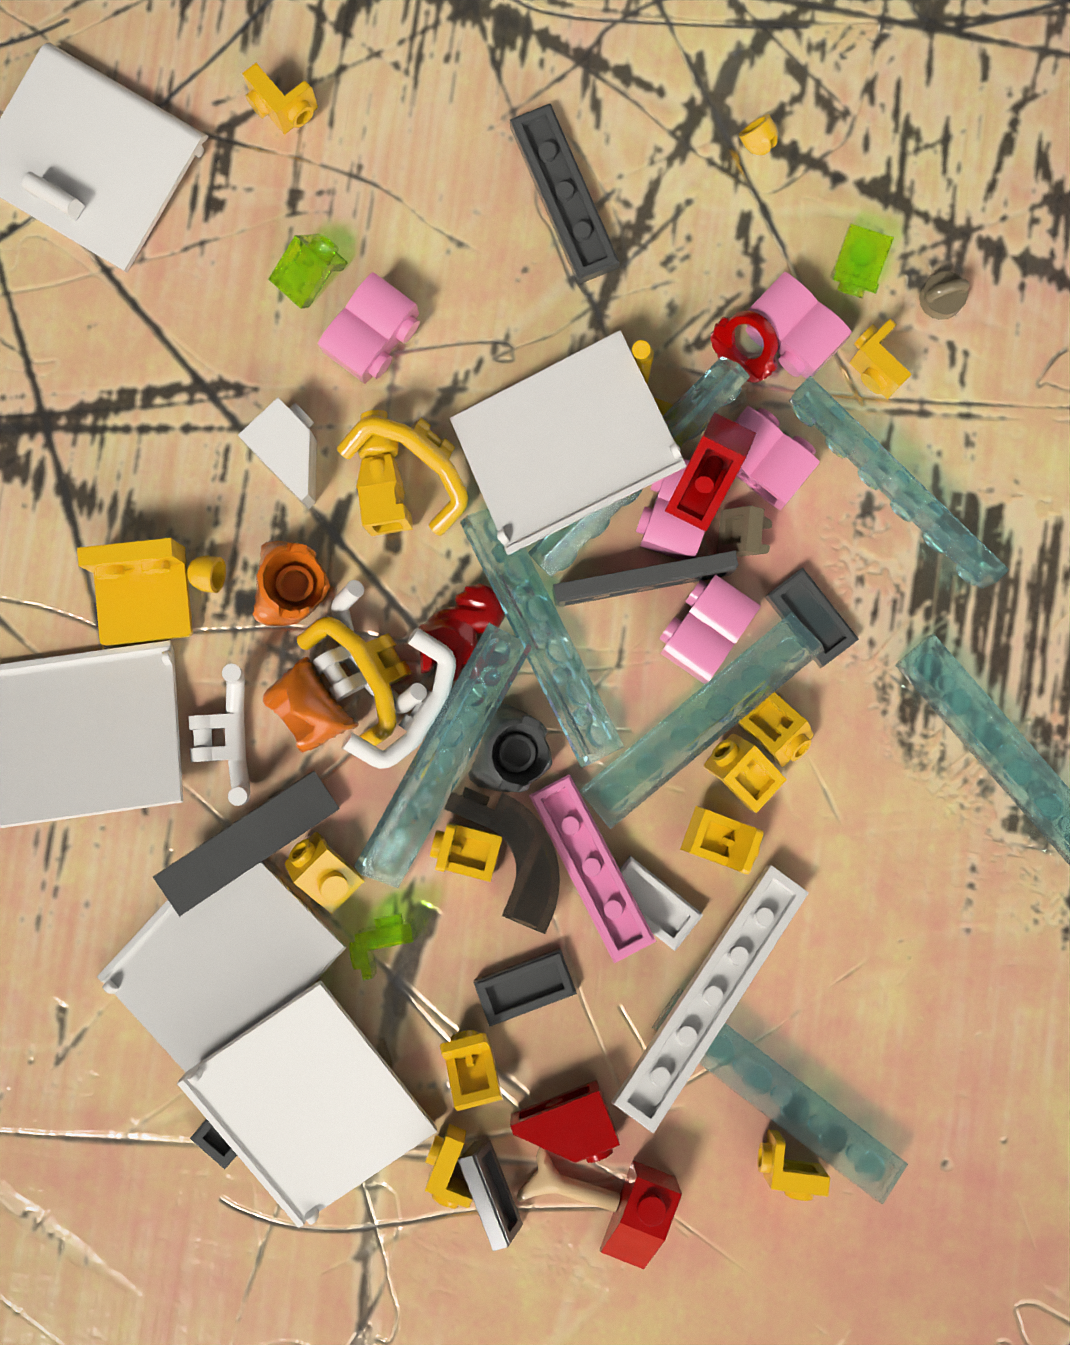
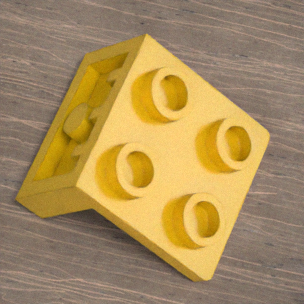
[77,538,193,646]

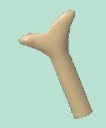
[517,1147,620,1212]

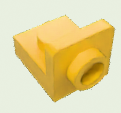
[735,686,814,767]
[704,734,787,813]

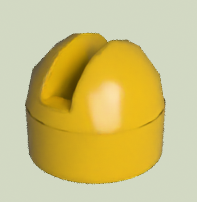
[738,114,778,155]
[187,555,226,593]

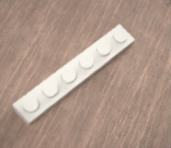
[611,865,809,1133]

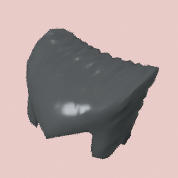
[468,704,552,792]

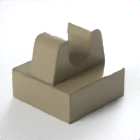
[717,505,772,557]

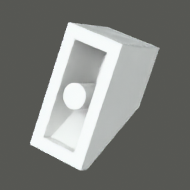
[238,398,317,509]

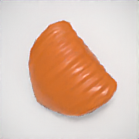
[252,540,330,626]
[262,657,359,753]

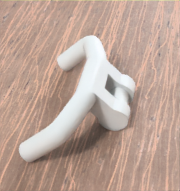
[313,580,427,714]
[342,627,456,769]
[188,663,250,806]

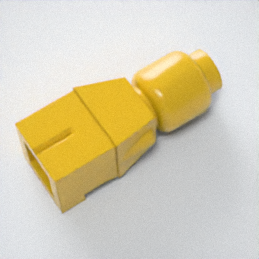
[356,410,413,536]

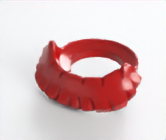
[710,310,778,383]

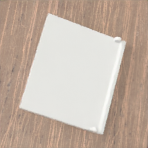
[0,43,209,273]
[450,330,687,555]
[0,640,183,828]
[97,861,347,1073]
[177,980,437,1228]

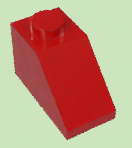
[665,412,756,532]
[510,1080,620,1163]
[600,1160,682,1269]

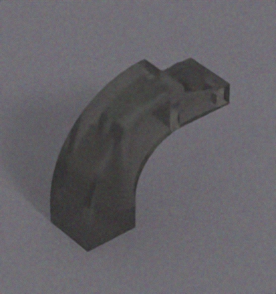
[444,787,560,934]

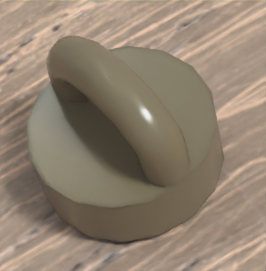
[919,271,970,320]

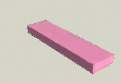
[529,774,656,963]

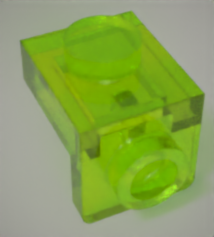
[830,223,894,298]
[268,233,348,309]
[349,913,418,981]

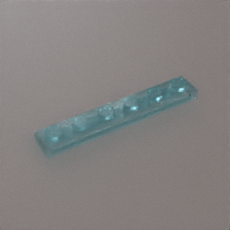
[528,356,750,577]
[789,376,1009,589]
[460,508,624,768]
[579,613,824,829]
[354,622,533,888]
[895,634,1070,865]
[651,989,908,1204]

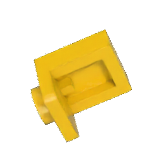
[242,63,318,135]
[849,318,912,400]
[680,806,764,874]
[430,822,503,882]
[285,832,365,914]
[440,1030,503,1111]
[425,1124,473,1209]
[757,1129,830,1201]

